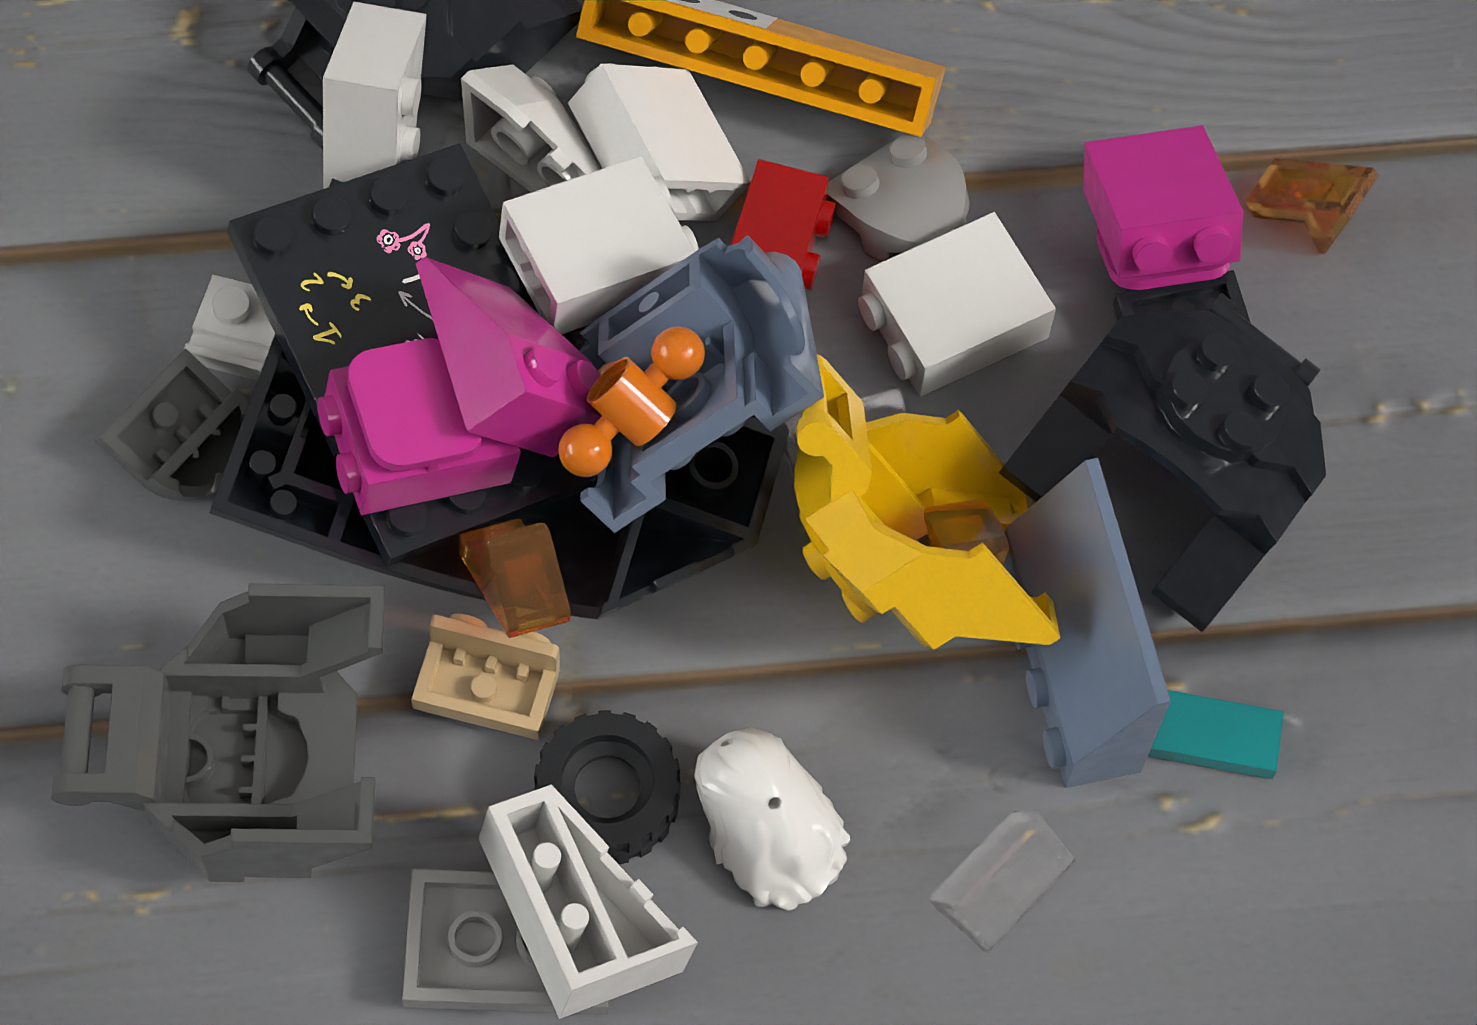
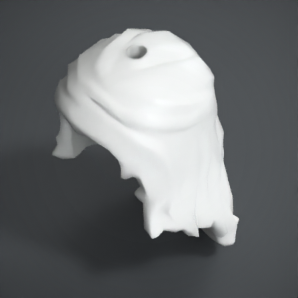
[694,727,850,911]

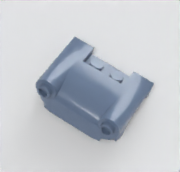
[579,235,824,533]

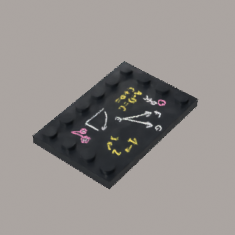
[227,143,598,567]

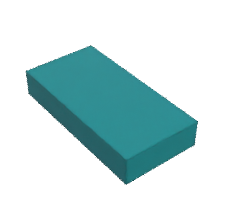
[1148,690,1284,779]

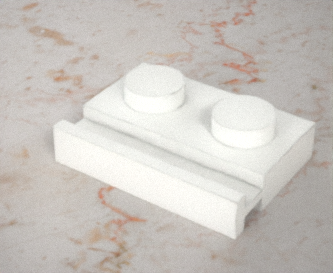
[184,275,275,380]

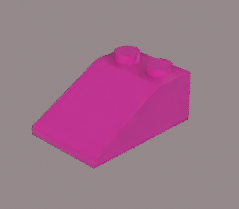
[416,257,602,457]

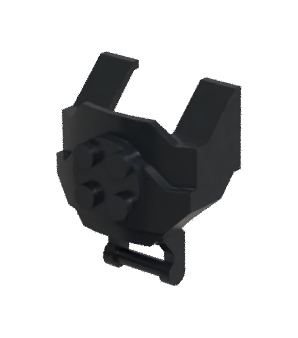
[247,0,582,150]
[999,293,1326,632]

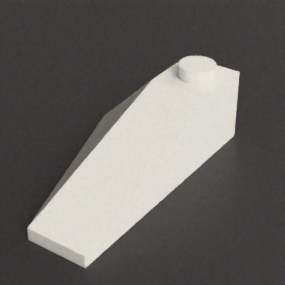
[461,64,603,193]

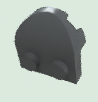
[95,348,249,501]

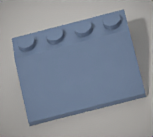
[994,458,1171,788]

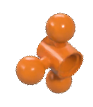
[558,326,705,477]

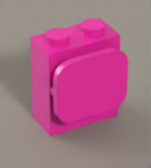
[1083,125,1243,290]
[317,338,521,515]

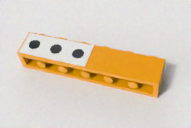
[576,0,946,137]

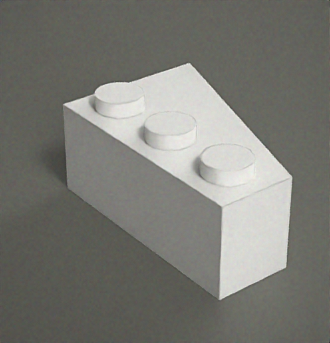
[323,2,427,189]
[478,784,698,1019]

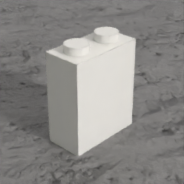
[568,63,751,221]
[499,156,699,335]
[858,212,1056,397]

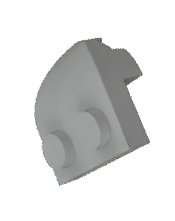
[827,133,970,261]

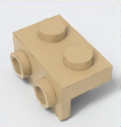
[411,614,560,741]

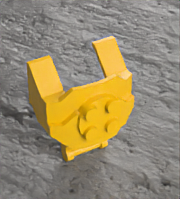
[794,354,1061,650]

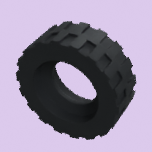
[534,710,681,865]

